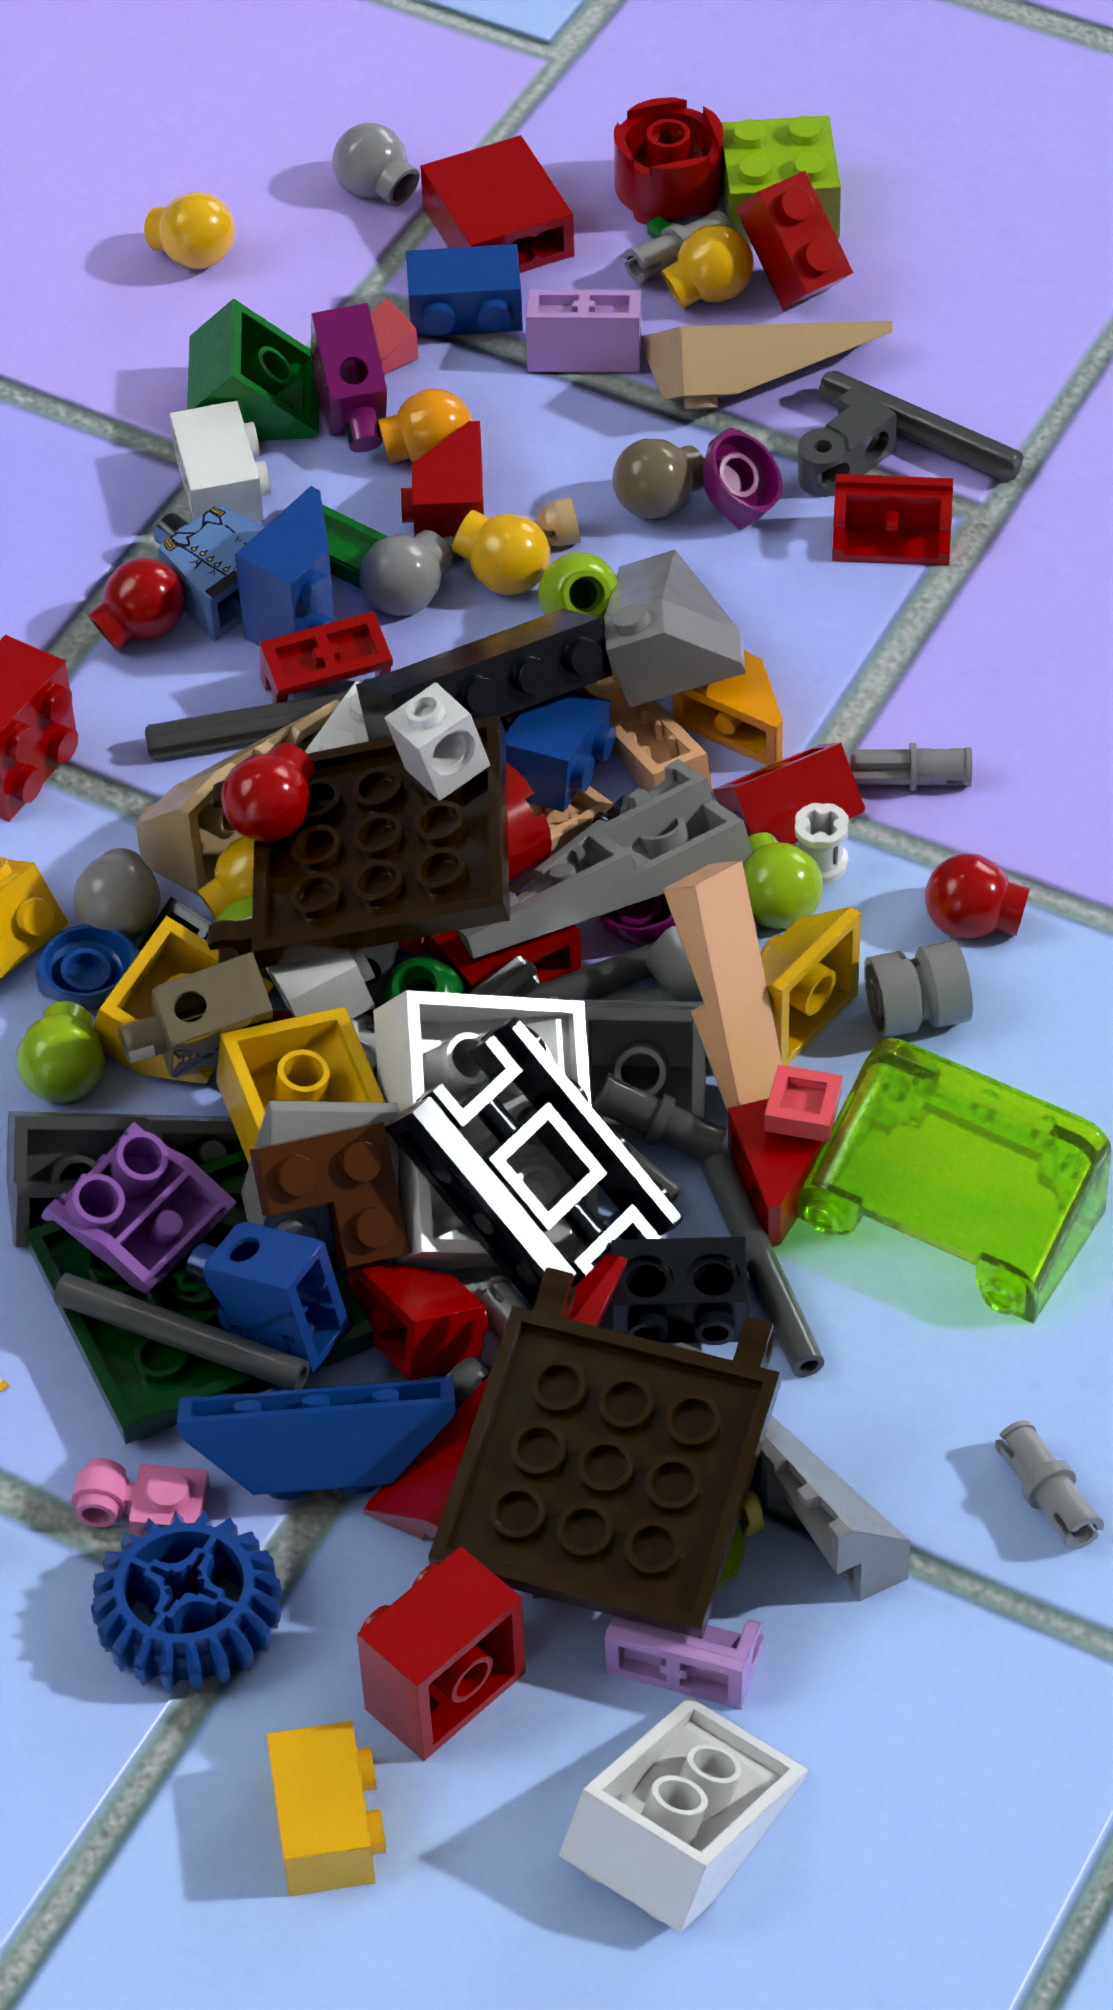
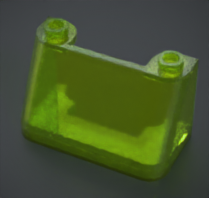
[798,1038,1112,1324]

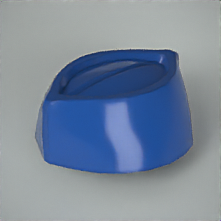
[35,924,139,1009]

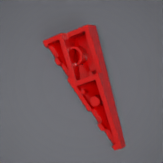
[364,1254,627,1541]

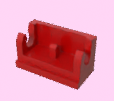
[832,474,953,566]
[260,611,393,703]

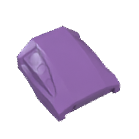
[41,1122,237,1295]

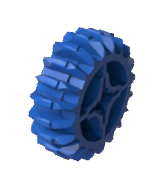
[91,1510,282,1694]

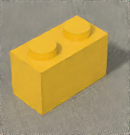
[266,1720,386,1896]

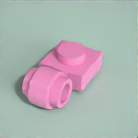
[71,1458,210,1537]

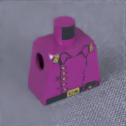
[310,303,387,453]

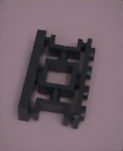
[385,1017,683,1308]

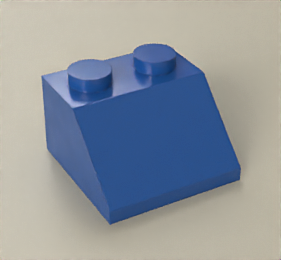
[235,486,335,647]

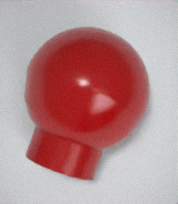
[88,558,185,651]
[221,743,315,842]
[925,853,1030,940]

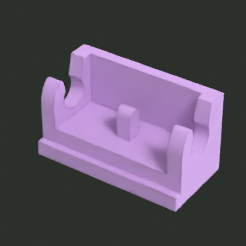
[526,289,641,373]
[605,1616,764,1710]

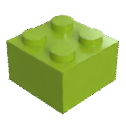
[721,115,841,244]

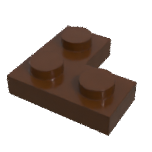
[249,1121,410,1268]

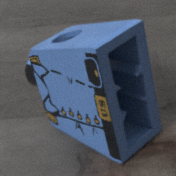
[154,506,265,641]

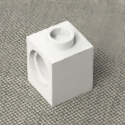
[384,682,491,801]

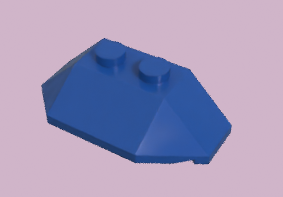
[177,1376,456,1500]

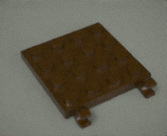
[208,715,510,969]
[428,1267,781,1639]

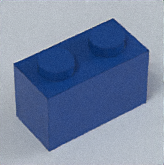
[406,244,523,337]
[506,690,616,812]

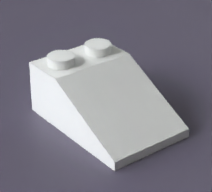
[558,1696,809,1933]

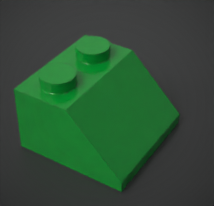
[187,298,319,441]

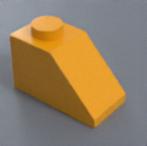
[672,650,783,766]

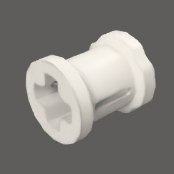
[795,803,849,885]

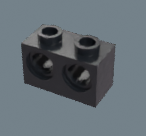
[611,1236,749,1345]

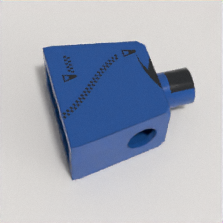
[186,1222,350,1374]

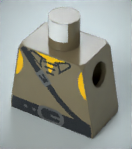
[118,952,273,1078]

